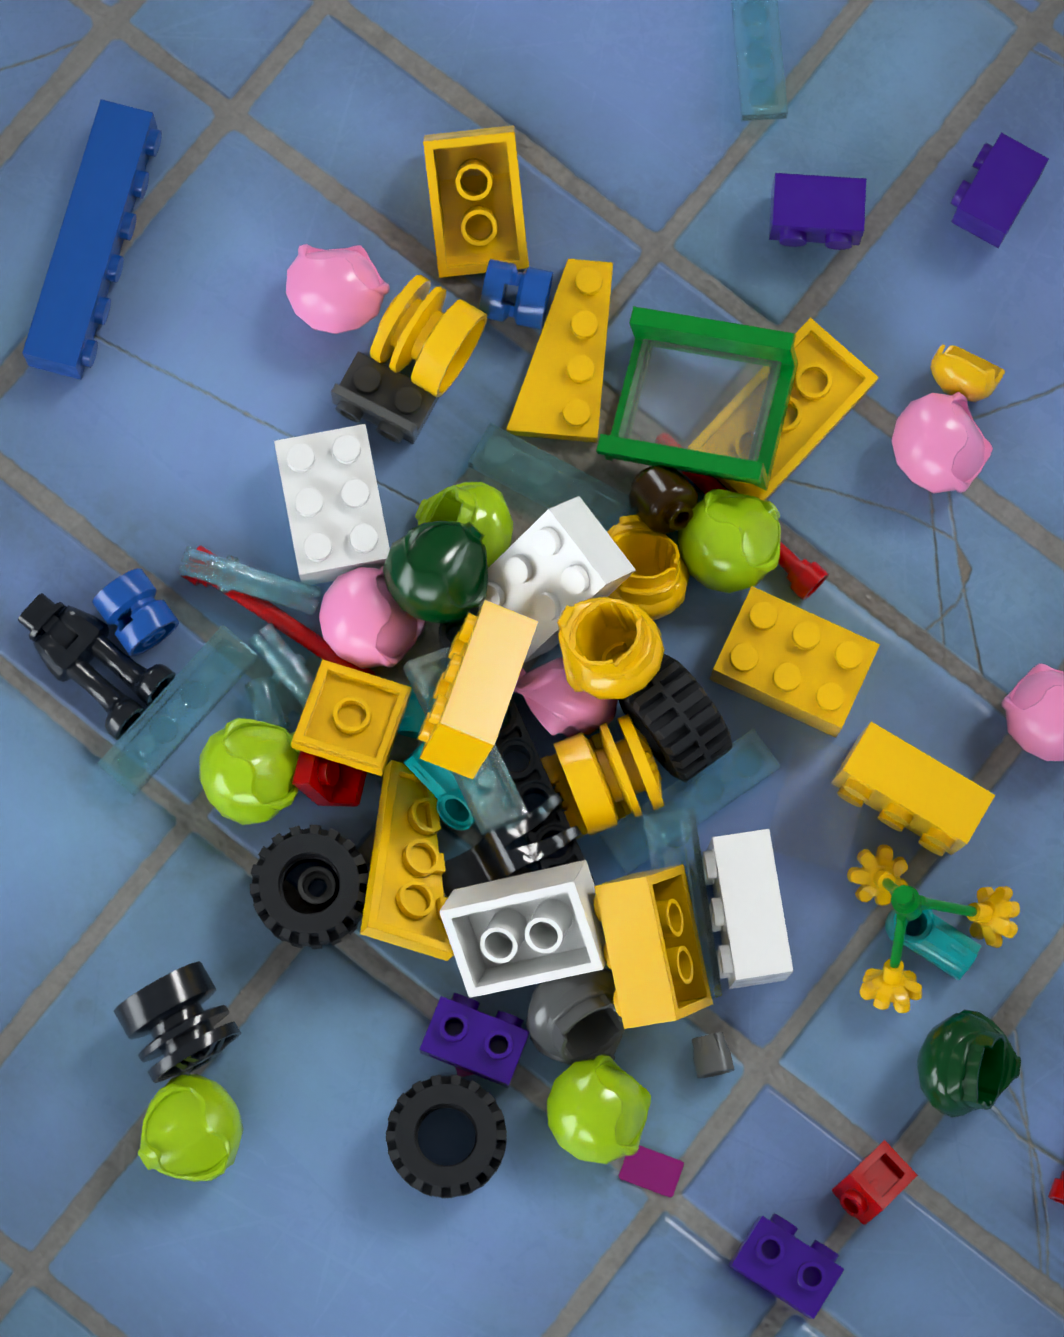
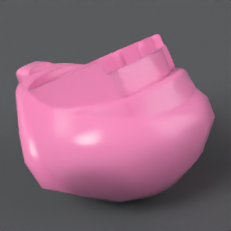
[286,244,390,334]
[892,392,993,493]
[319,566,425,669]
[514,657,618,737]
[1002,663,1064,761]

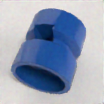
[479,259,553,330]
[92,568,179,657]

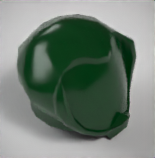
[383,521,488,624]
[917,1009,1021,1117]

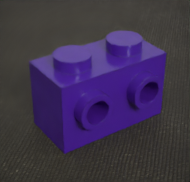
[950,132,1049,249]
[769,173,867,250]
[419,993,530,1088]
[728,1213,844,1319]

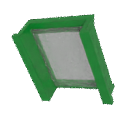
[596,306,798,490]

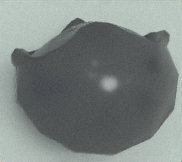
[526,968,624,1065]

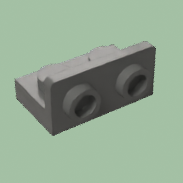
[331,351,439,444]

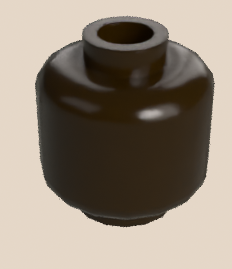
[629,465,698,534]

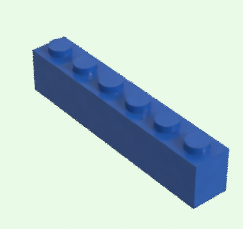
[22,99,162,380]

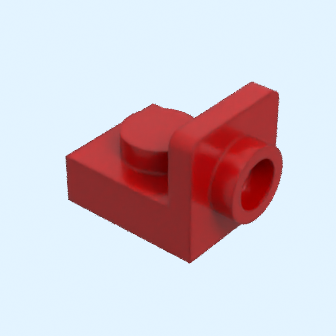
[292,751,367,807]
[832,1140,918,1225]

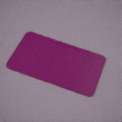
[619,1145,684,1197]

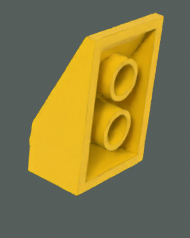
[423,125,529,278]

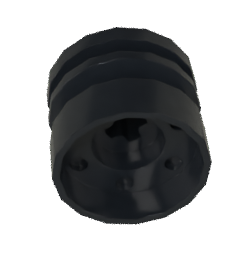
[114,961,241,1083]

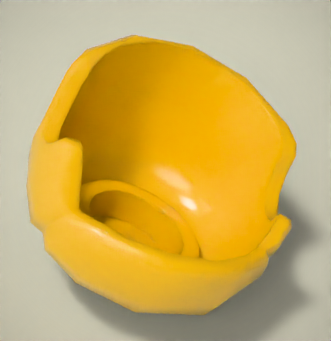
[931,344,1005,402]

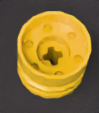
[370,275,487,397]
[553,714,665,836]

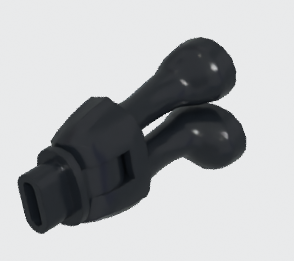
[18,593,176,740]

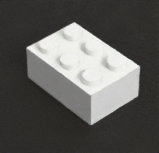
[274,424,390,587]
[478,496,636,663]
[700,829,793,989]
[439,860,606,998]

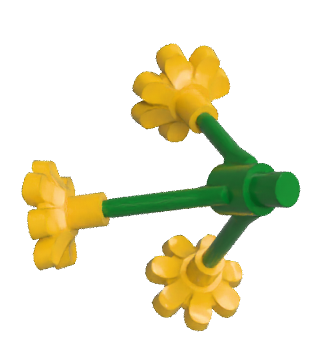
[847,844,1020,1013]

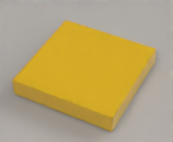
[291,659,412,776]

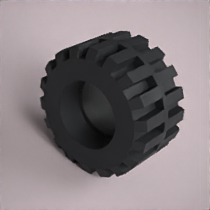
[618,654,733,782]
[250,825,369,949]
[386,1075,507,1198]

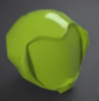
[415,482,513,568]
[678,489,781,593]
[199,718,300,825]
[547,1054,651,1164]
[138,1074,244,1182]

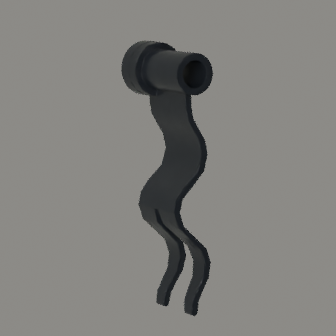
[442,792,582,897]

